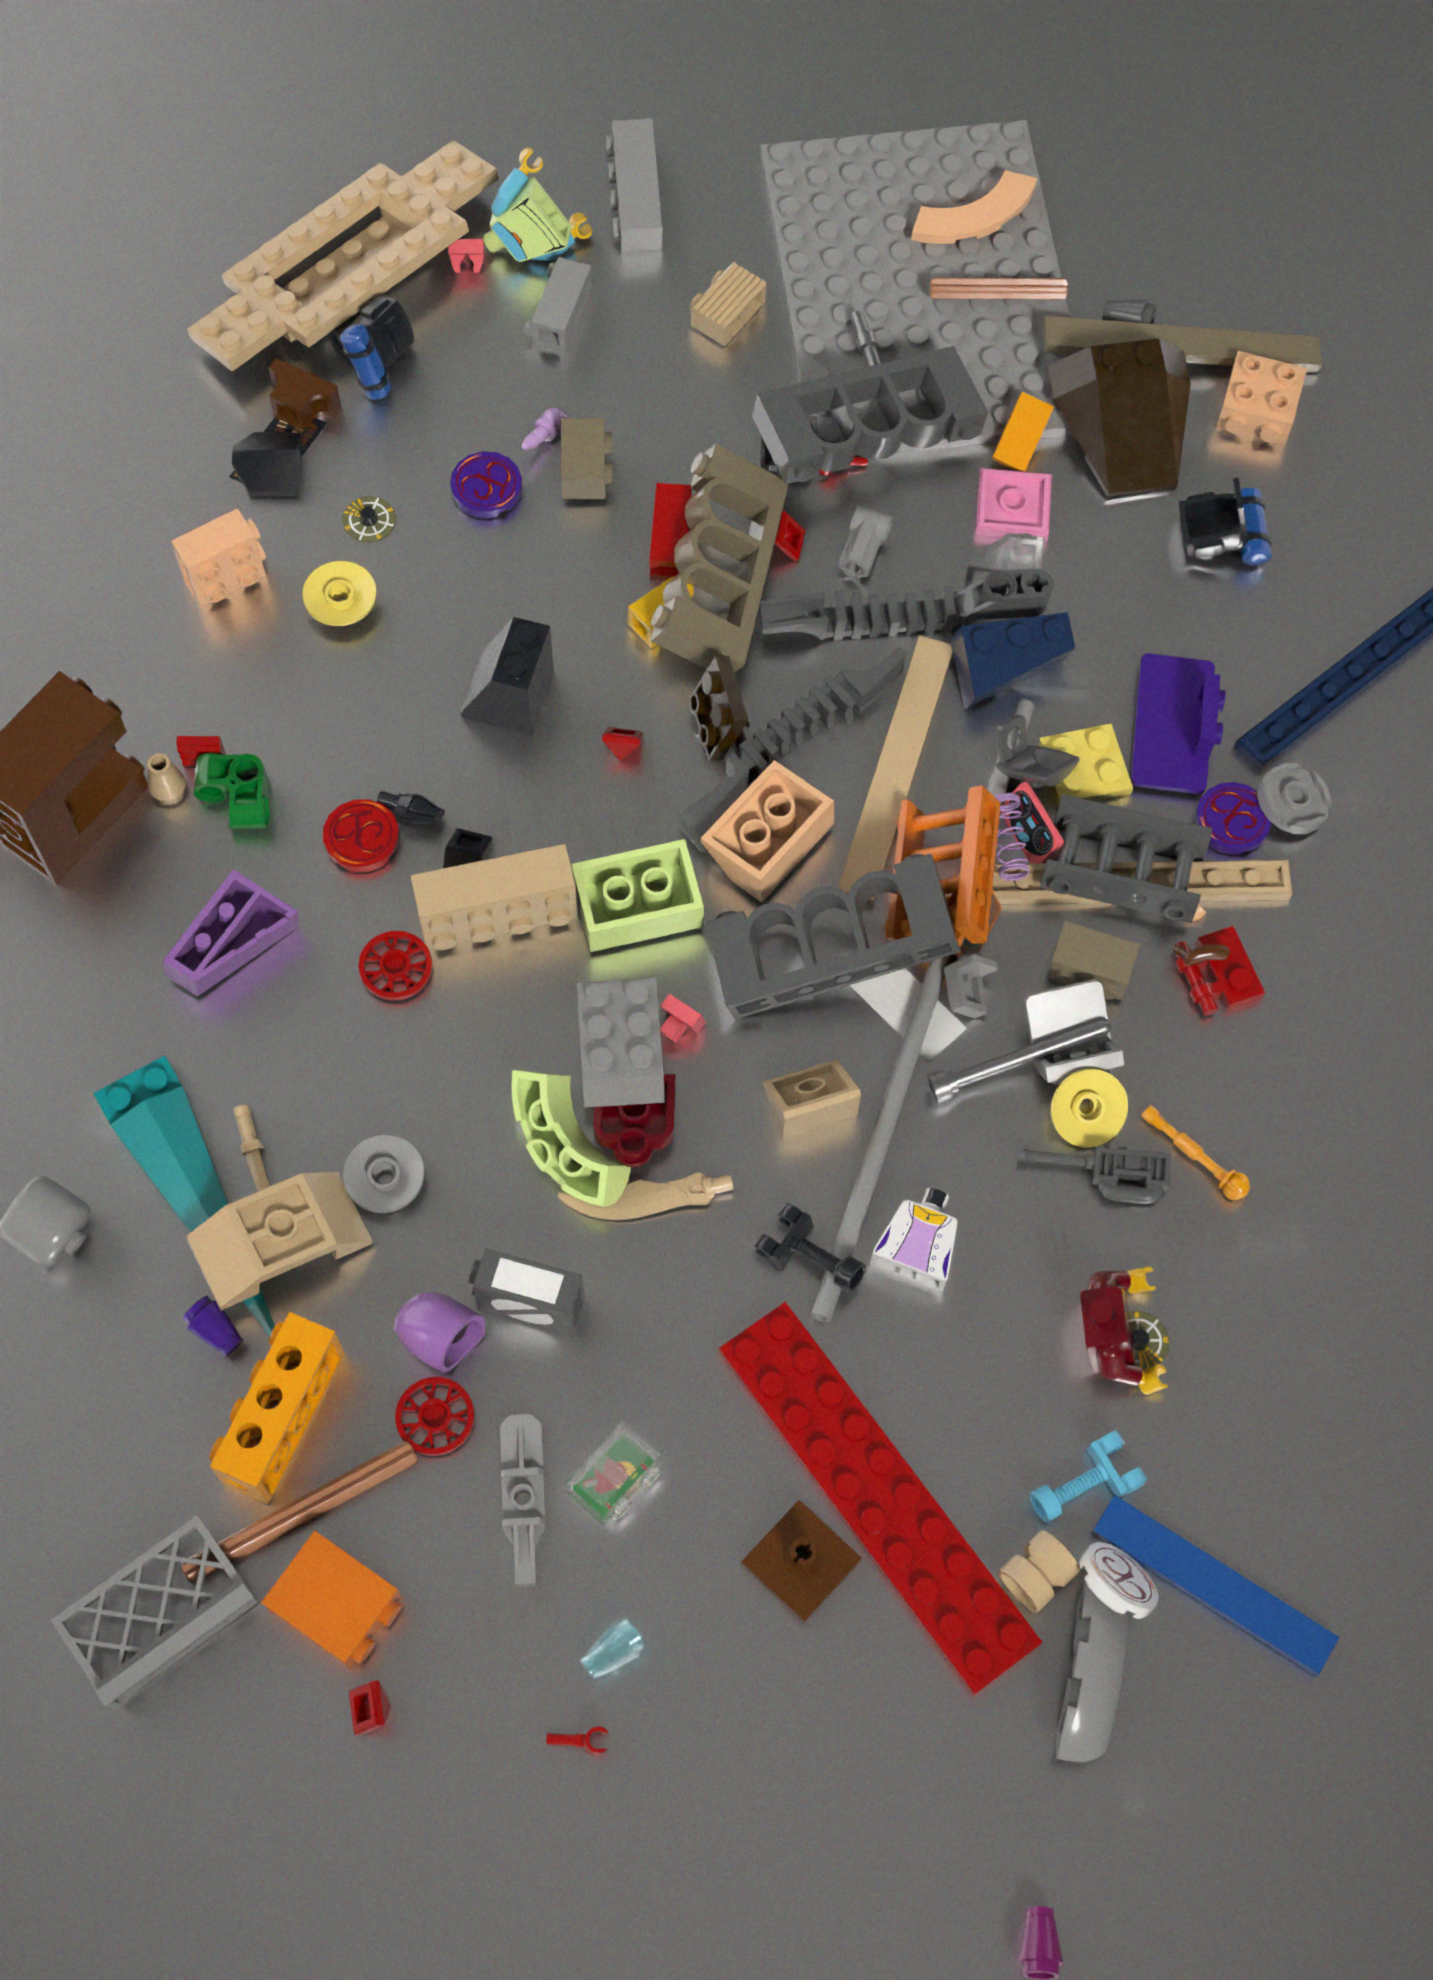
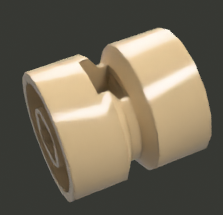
[998,1530,1080,1614]

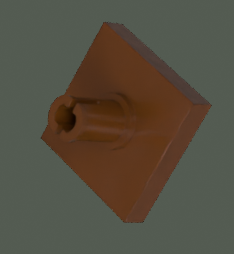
[741,1500,862,1624]

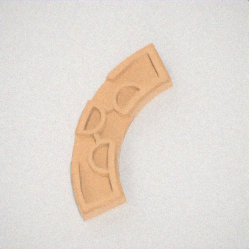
[911,170,1038,244]

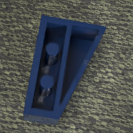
[951,612,1075,711]

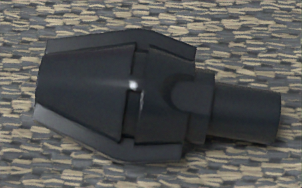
[377,791,445,824]

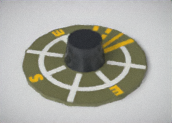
[342,496,396,543]
[1129,1311,1170,1370]

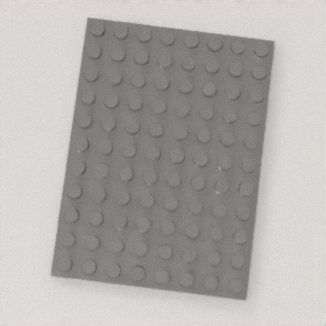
[760,120,1072,457]

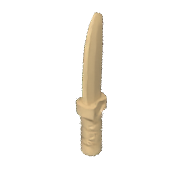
[233,1104,270,1191]

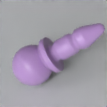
[522,408,568,450]

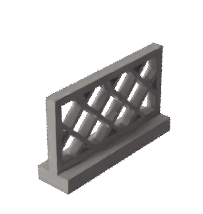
[50,1514,259,1709]

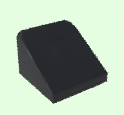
[443,828,493,869]

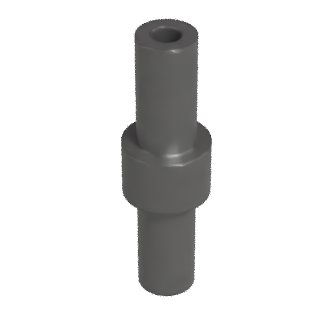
[850,311,881,366]

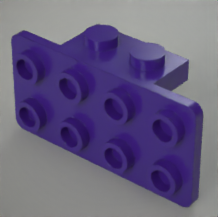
[1131,653,1226,794]

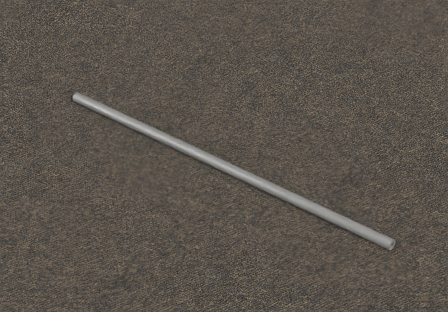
[811,699,1035,1322]

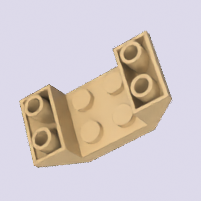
[186,1171,373,1311]

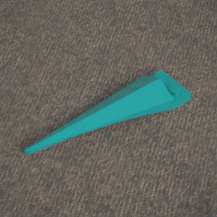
[93,1055,275,1337]

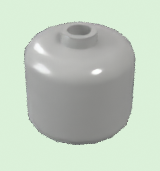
[0,1176,90,1268]

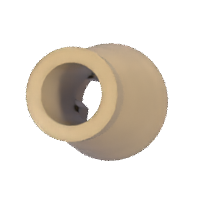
[147,753,186,802]

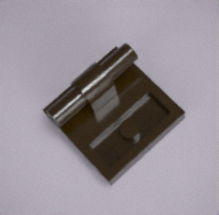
[689,656,751,761]

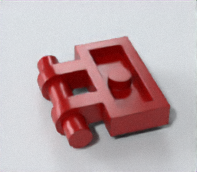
[1172,926,1265,1016]

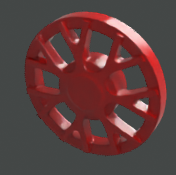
[358,930,432,1001]
[395,1377,475,1456]

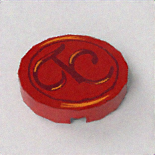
[323,799,400,873]

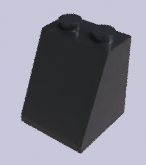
[460,617,554,734]

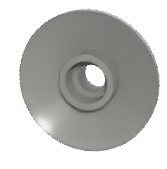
[343,1135,425,1213]

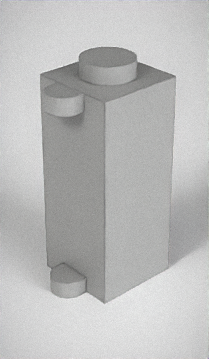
[522,257,592,353]

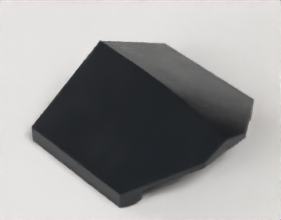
[232,432,303,497]

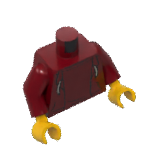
[1080,1266,1168,1395]

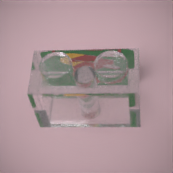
[565,1421,661,1526]

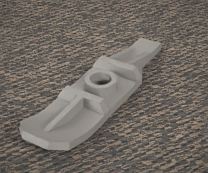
[500,1413,545,1585]

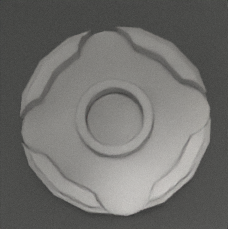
[1257,762,1332,834]

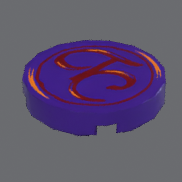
[450,451,522,519]
[1194,782,1272,855]

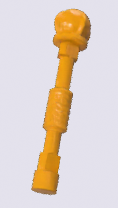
[1141,1105,1250,1200]

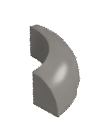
[1056,1573,1128,1762]

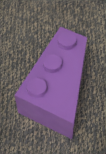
[163,869,299,997]

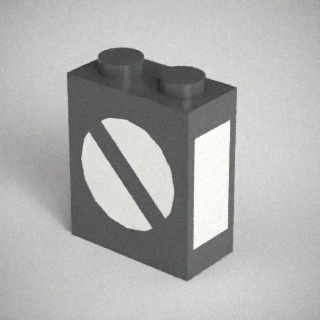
[469,1248,585,1337]

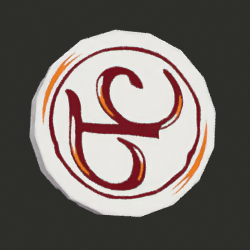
[1079,1542,1159,1619]

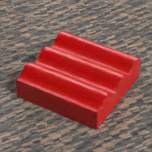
[176,736,226,766]

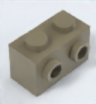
[561,418,613,499]
[1047,921,1140,1001]

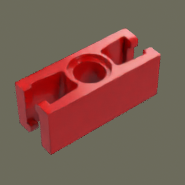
[649,483,692,581]

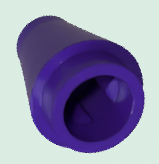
[182,1295,244,1357]

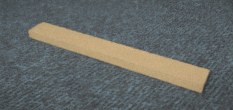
[838,636,953,906]
[992,860,1292,905]

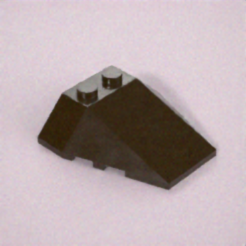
[1046,338,1191,497]

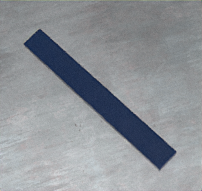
[1234,588,1433,772]

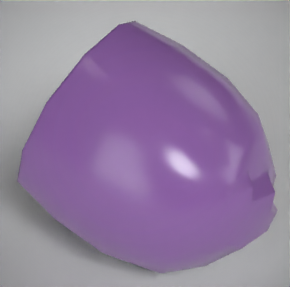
[394,1292,485,1373]

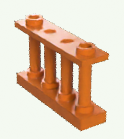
[885,785,1001,944]

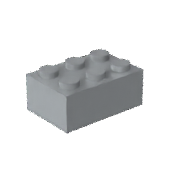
[577,978,665,1108]

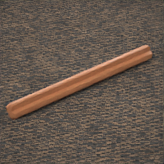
[181,1441,417,1584]

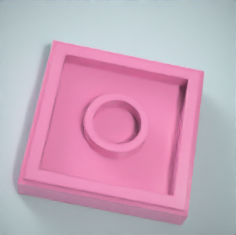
[975,468,1052,542]

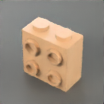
[1216,351,1307,445]
[171,508,266,608]

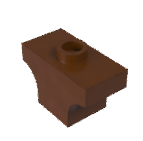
[268,358,341,431]

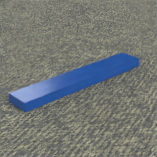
[1092,1495,1340,1676]

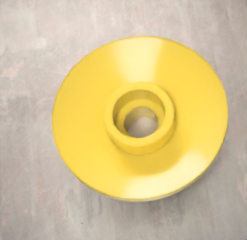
[302,561,377,626]
[1050,1069,1128,1148]

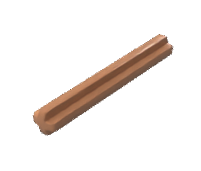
[929,277,1068,300]

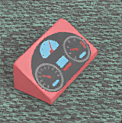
[1000,781,1064,864]

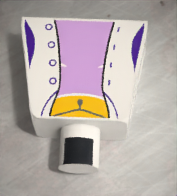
[870,1188,958,1293]

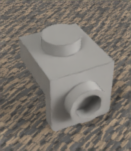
[944,953,998,1019]

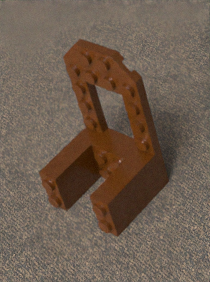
[0,671,148,885]

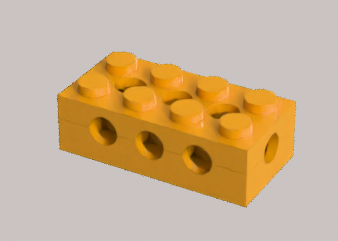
[209,1312,345,1505]

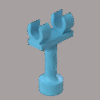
[1029,1430,1148,1523]

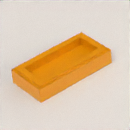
[991,392,1054,472]

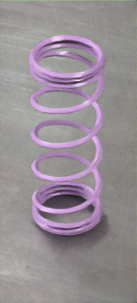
[994,793,1029,881]

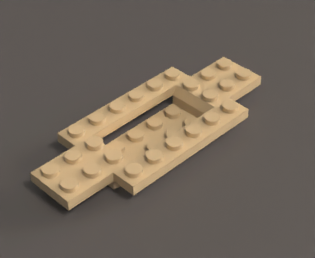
[187,140,499,372]

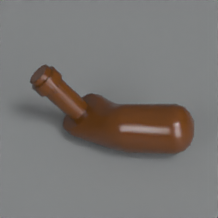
[1173,945,1230,966]

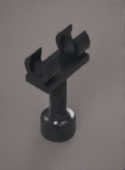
[753,1202,866,1293]

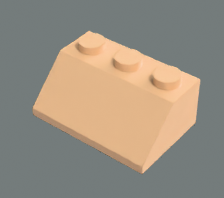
[701,760,834,902]

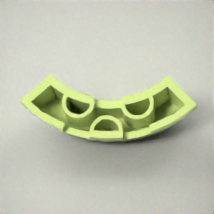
[511,1070,631,1207]

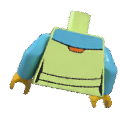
[484,147,592,262]

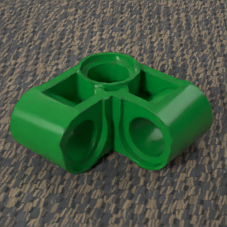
[194,753,270,829]

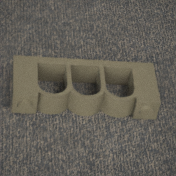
[650,443,789,673]

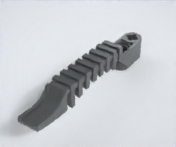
[759,569,1054,641]
[676,647,906,853]

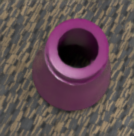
[1018,1906,1064,1980]

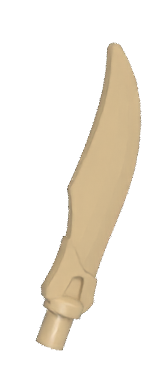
[558,1172,734,1220]

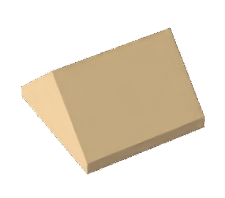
[763,1059,861,1139]

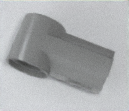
[838,504,893,579]

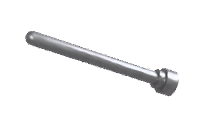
[927,1019,1111,1104]

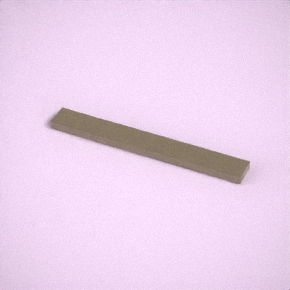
[1043,316,1322,372]

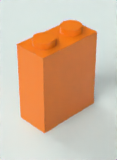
[261,1530,402,1669]

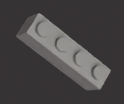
[606,118,662,252]

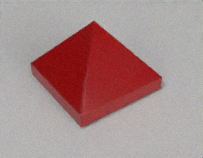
[774,511,806,562]
[602,727,644,761]
[349,1680,391,1735]

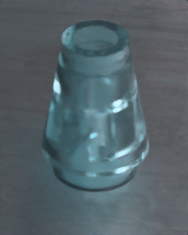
[580,1617,647,1680]

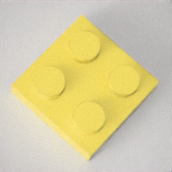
[1038,723,1133,807]

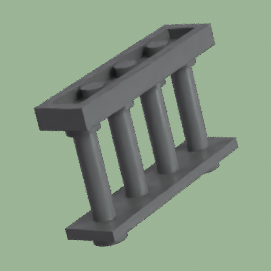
[1040,794,1212,923]

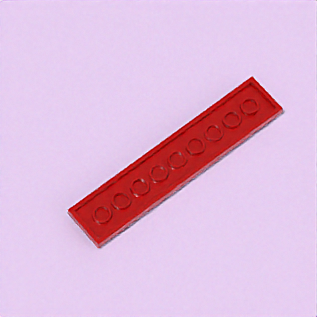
[718,1302,1043,1696]

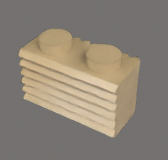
[689,262,766,346]

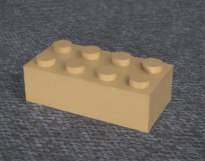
[410,844,578,950]

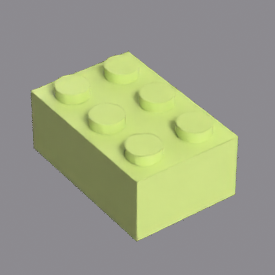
[571,839,704,952]

